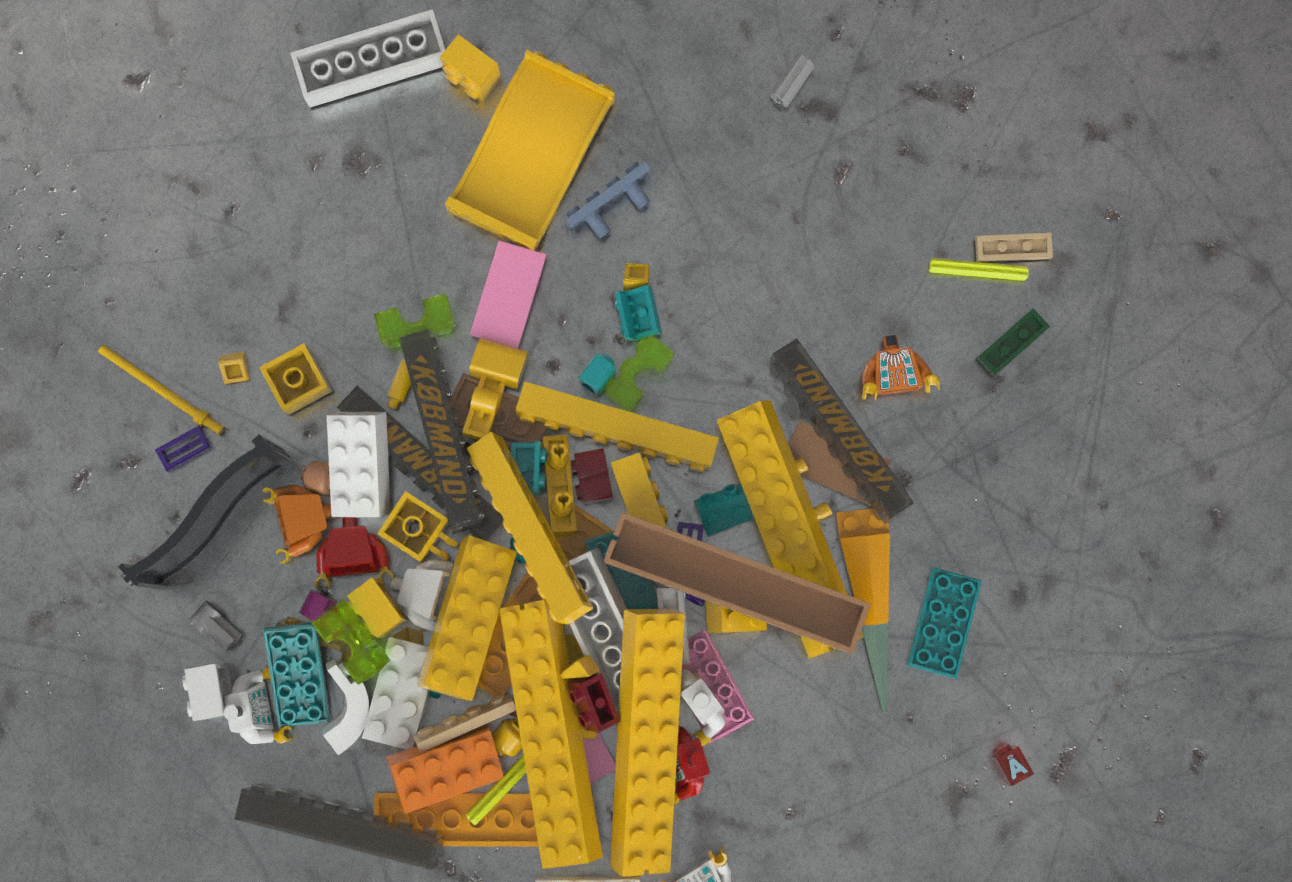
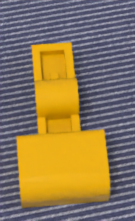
[462,338,529,440]

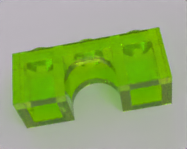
[373,293,456,348]
[604,335,675,412]
[311,599,390,685]

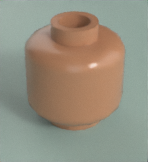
[301,461,330,495]

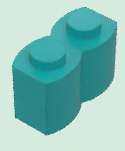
[577,352,616,397]

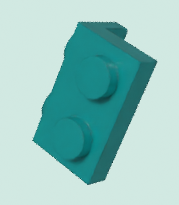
[615,285,662,341]
[511,441,547,495]
[694,484,754,536]

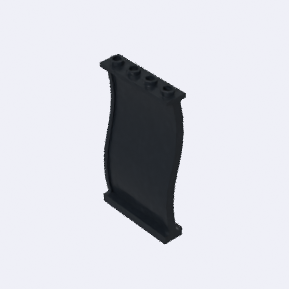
[118,434,297,590]

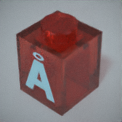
[992,744,1034,786]

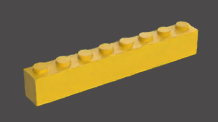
[516,381,719,472]
[467,432,593,625]

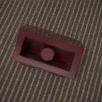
[567,673,620,733]

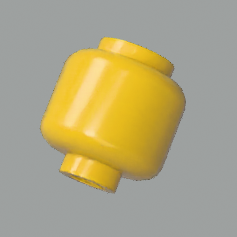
[492,718,523,757]

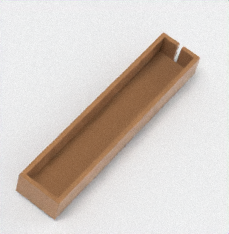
[603,512,871,654]

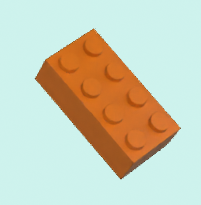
[386,724,504,814]

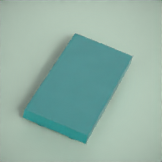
[585,531,658,609]
[906,567,982,679]
[263,622,331,727]

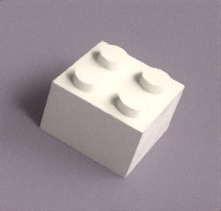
[182,663,232,721]

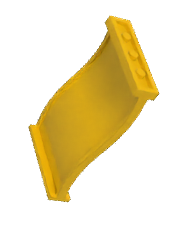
[445,50,615,251]

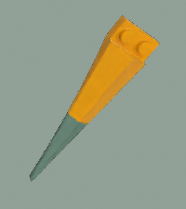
[835,507,890,713]

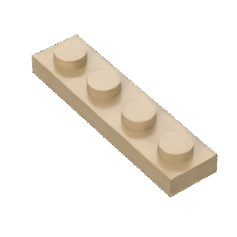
[413,694,516,753]

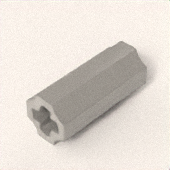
[770,54,814,107]

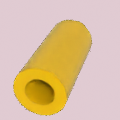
[387,359,418,410]

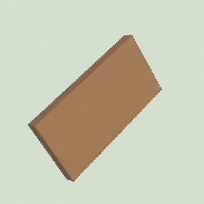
[445,373,548,449]
[789,420,892,507]

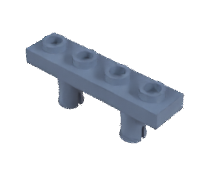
[564,161,651,239]

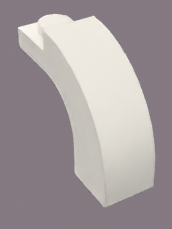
[321,658,369,755]

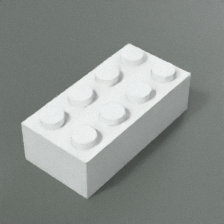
[327,412,391,517]
[362,637,430,750]

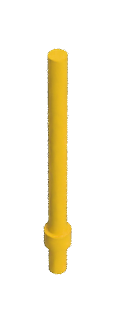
[98,344,225,435]

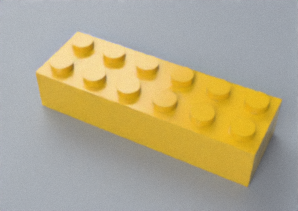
[417,535,517,701]

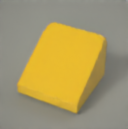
[623,263,650,292]
[218,351,249,385]
[560,655,599,679]

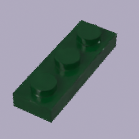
[976,308,1050,377]

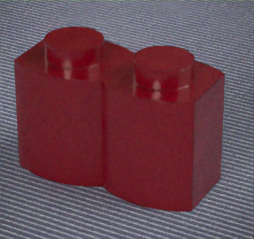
[570,448,613,505]

